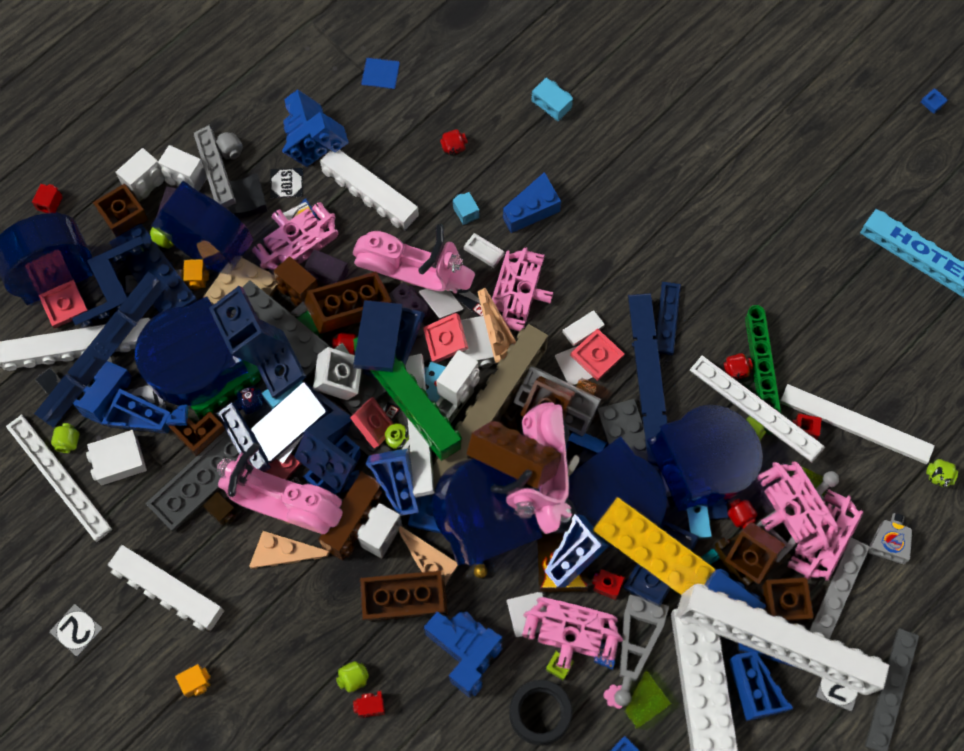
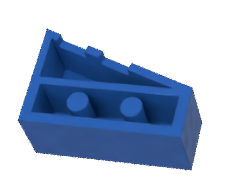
[503,172,561,233]

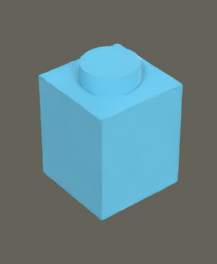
[453,192,479,225]

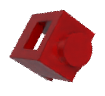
[792,414,822,440]
[592,569,625,600]
[353,691,385,718]

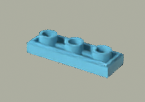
[684,479,712,540]

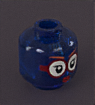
[234,386,265,415]

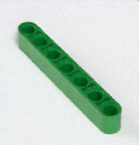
[745,305,781,435]

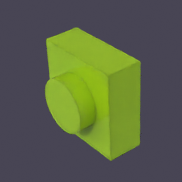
[546,651,574,681]

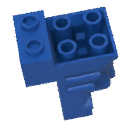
[282,89,349,167]
[424,611,502,698]

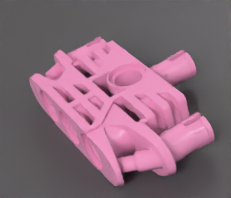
[252,202,338,270]
[492,247,553,331]
[757,462,839,557]
[788,489,863,580]
[522,597,623,669]

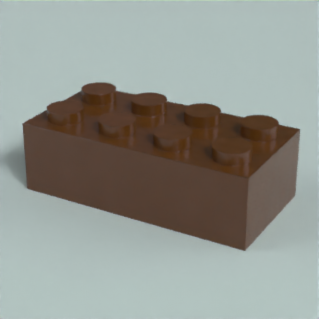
[305,272,392,334]
[467,421,562,489]
[318,472,385,560]
[360,570,447,621]

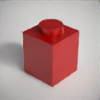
[32,184,62,215]

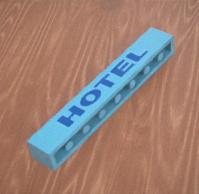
[860,209,964,298]

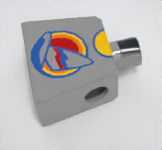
[867,513,912,565]

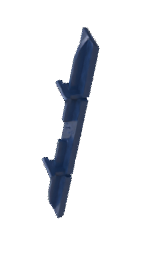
[34,271,167,428]
[628,293,672,465]

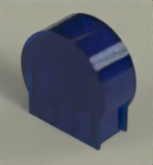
[151,180,253,274]
[0,213,94,305]
[135,296,248,406]
[647,405,763,512]
[567,436,667,550]
[432,458,542,566]

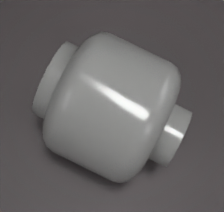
[216,132,243,159]

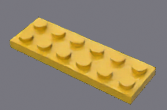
[593,497,716,595]

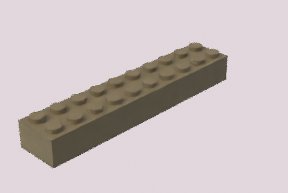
[430,324,548,504]

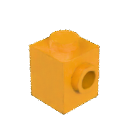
[183,259,209,290]
[175,664,211,698]

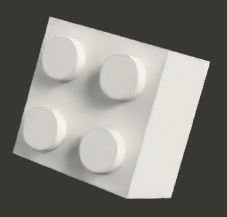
[158,145,207,194]
[116,148,165,202]
[313,347,361,400]
[436,350,480,407]
[358,503,402,558]

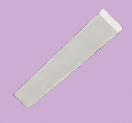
[406,354,435,497]
[690,356,825,463]
[780,384,935,464]
[6,415,113,542]

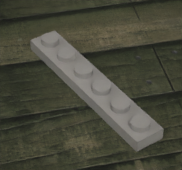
[194,125,236,211]
[809,538,870,640]

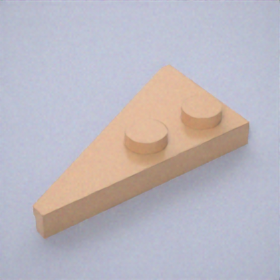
[478,288,516,363]
[398,526,459,586]
[249,531,329,569]

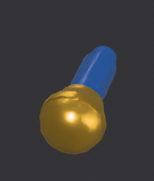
[474,548,488,578]

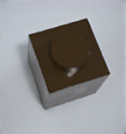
[203,492,237,526]

